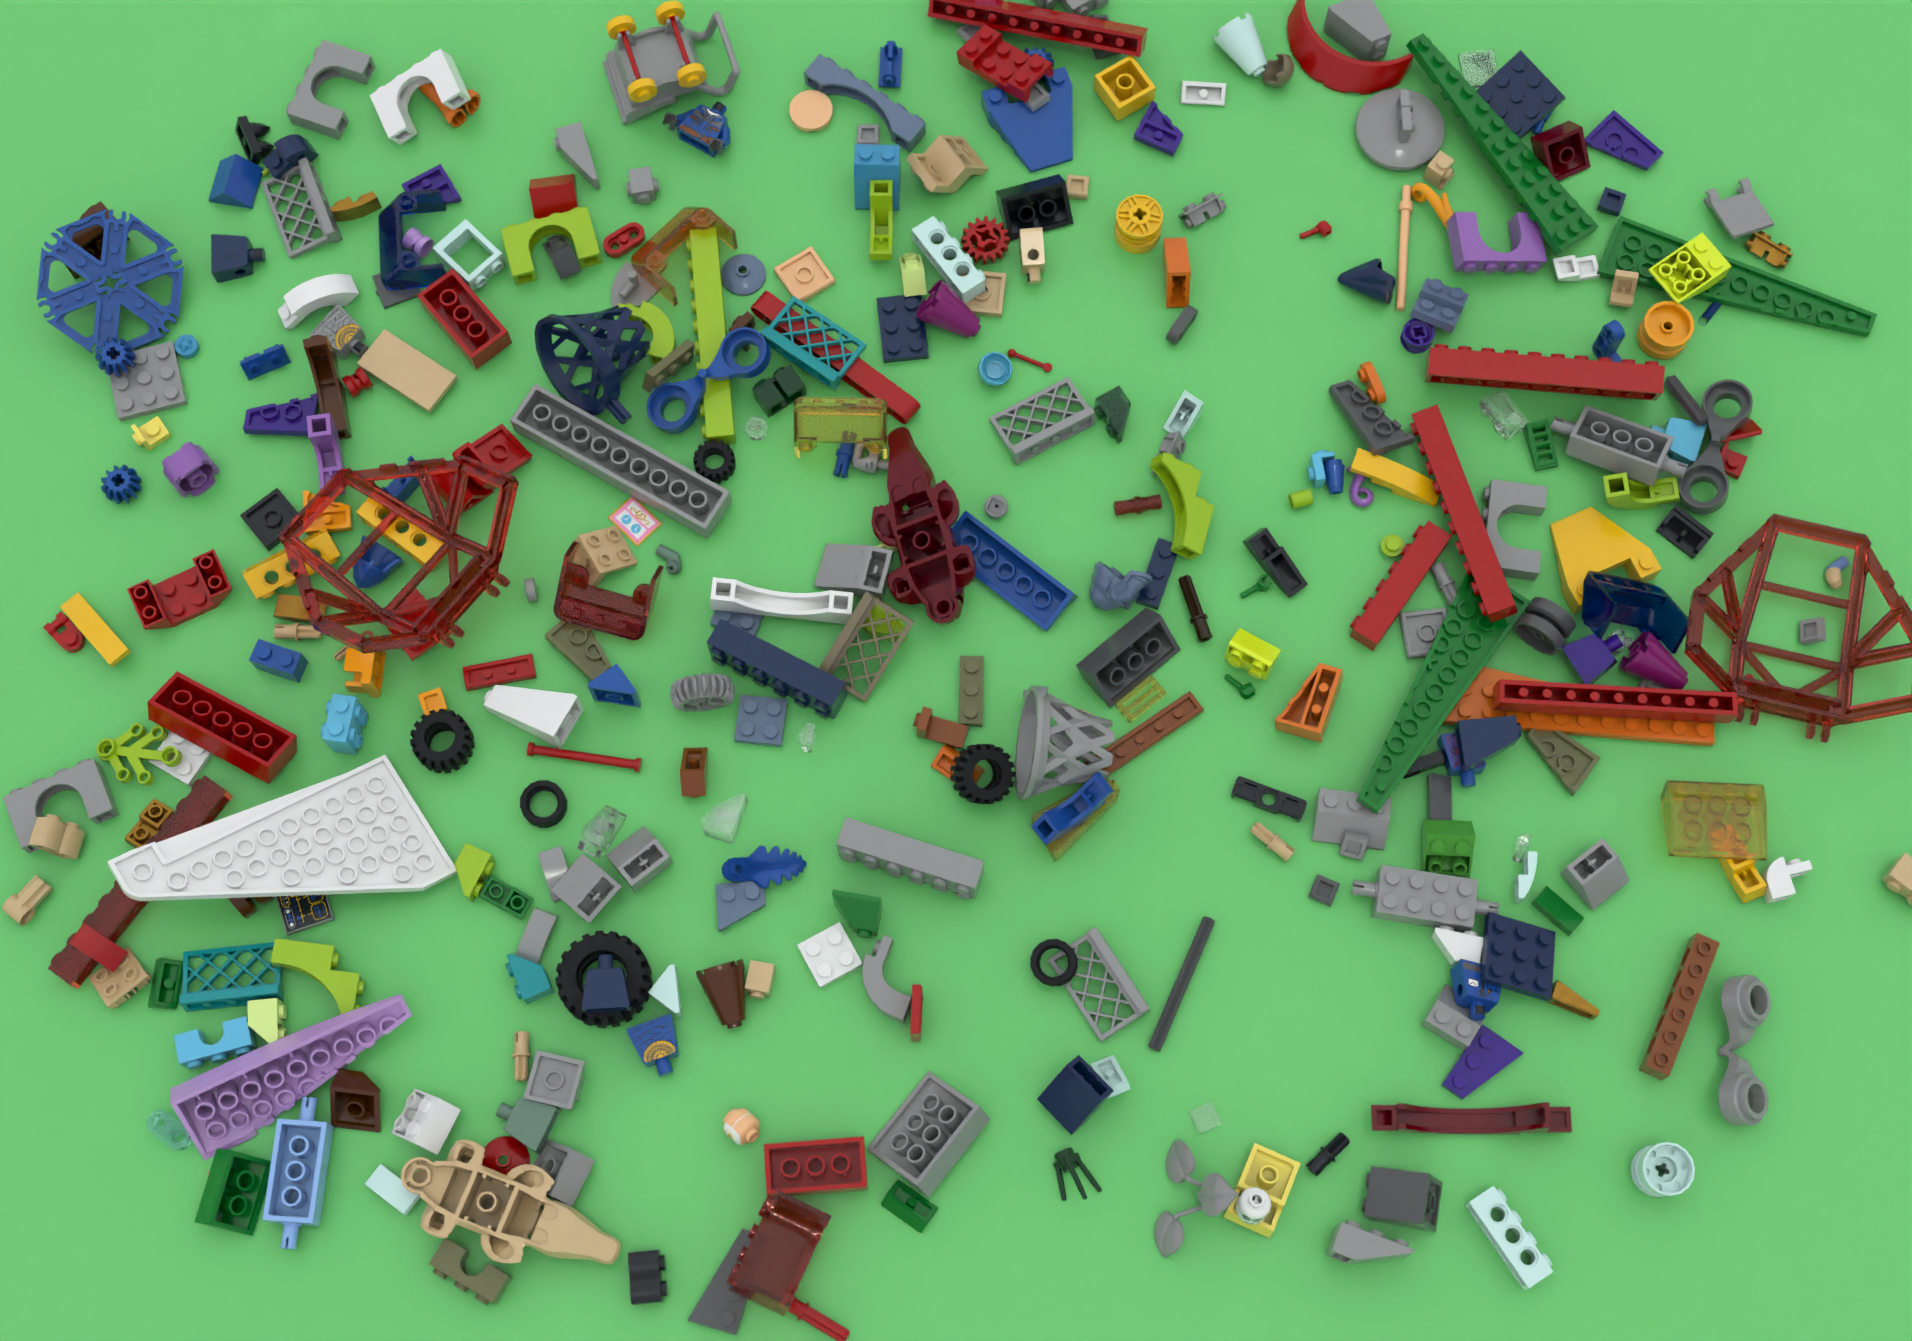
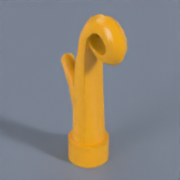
[1411,183,1454,229]

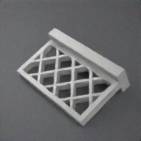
[262,157,343,259]
[989,377,1096,466]
[1048,926,1151,1042]

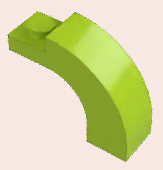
[870,180,893,260]
[617,301,676,365]
[1603,472,1680,510]

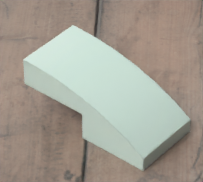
[1514,851,1537,904]
[365,1163,420,1215]

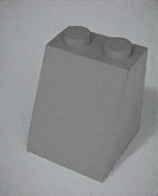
[1323,0,1391,62]

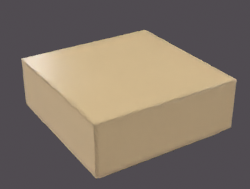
[1066,175,1089,200]

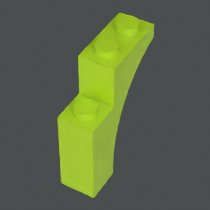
[1150,452,1214,560]
[271,938,365,1015]

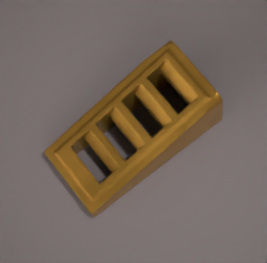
[1547,980,1600,1020]

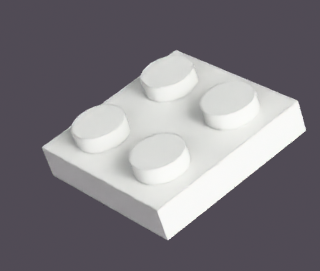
[149,731,213,787]
[797,922,863,989]

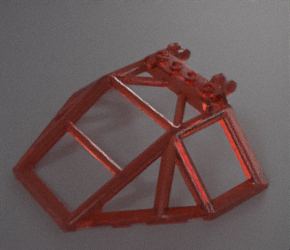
[278,455,519,654]
[1684,514,1912,743]

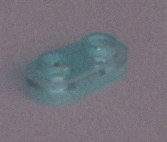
[146,1110,192,1150]

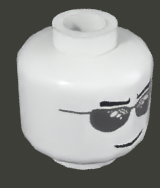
[1236,1187,1271,1224]

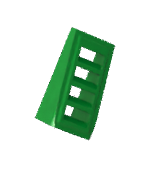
[1523,419,1559,471]

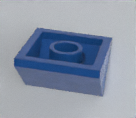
[209,154,264,209]
[588,664,641,708]

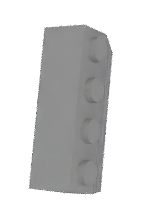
[867,1071,990,1198]

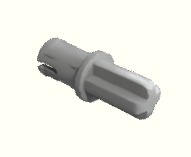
[1430,562,1458,606]

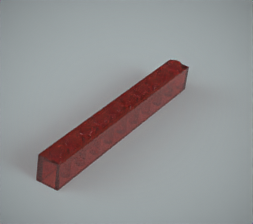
[48,775,232,989]

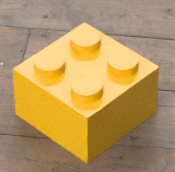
[1093,55,1156,122]

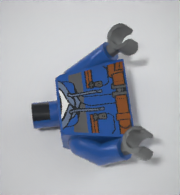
[662,102,730,158]

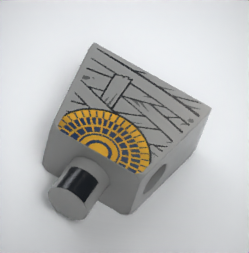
[309,304,368,359]

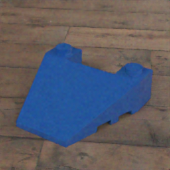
[981,67,1073,173]

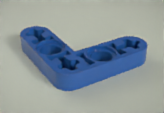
[1592,320,1625,362]

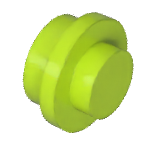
[1380,534,1404,557]

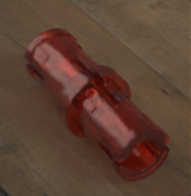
[1114,494,1162,516]

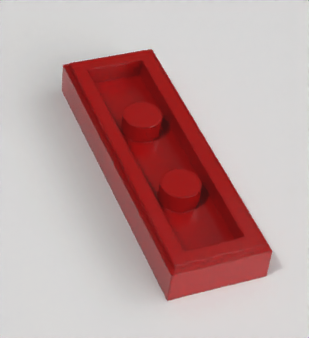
[462,654,537,692]

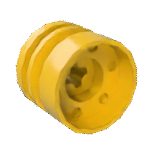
[1114,194,1163,254]

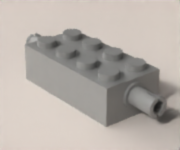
[1550,405,1688,486]
[1352,865,1500,932]

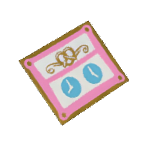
[608,496,663,547]

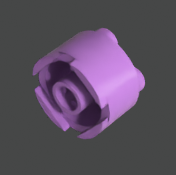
[162,442,219,497]

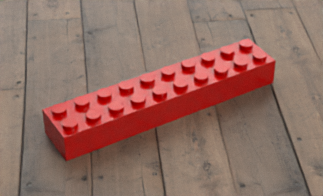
[1425,344,1665,401]

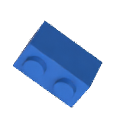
[249,639,308,683]

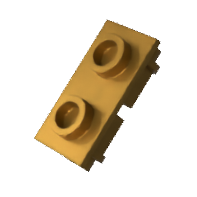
[1745,231,1793,269]

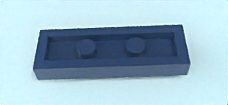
[1136,538,1177,610]

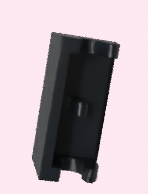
[1656,505,1714,559]

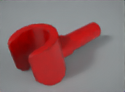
[1299,220,1332,239]

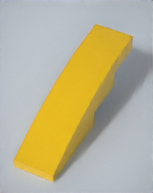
[1350,448,1440,507]
[60,592,131,667]

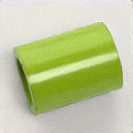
[1288,489,1313,509]

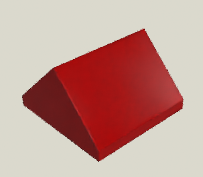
[529,174,578,219]

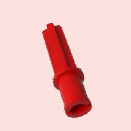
[779,1292,850,1341]

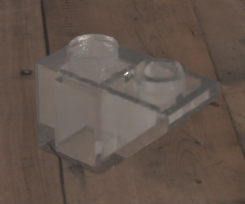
[578,805,627,859]

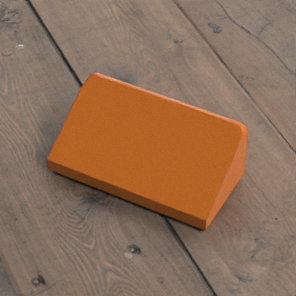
[931,745,985,783]

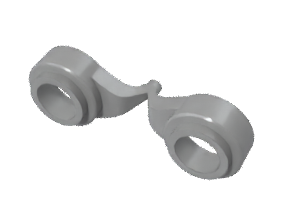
[1718,975,1771,1126]

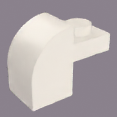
[1761,857,1813,904]

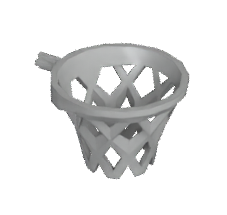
[1015,685,1114,800]

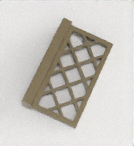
[819,591,915,702]

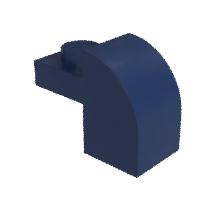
[262,134,319,180]

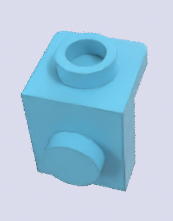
[1307,450,1335,488]

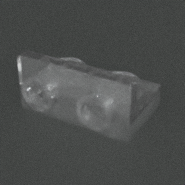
[1479,388,1529,440]

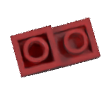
[69,923,128,972]

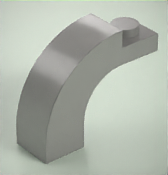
[862,935,912,1024]

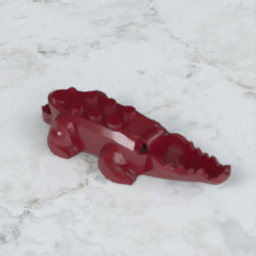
[872,427,977,625]

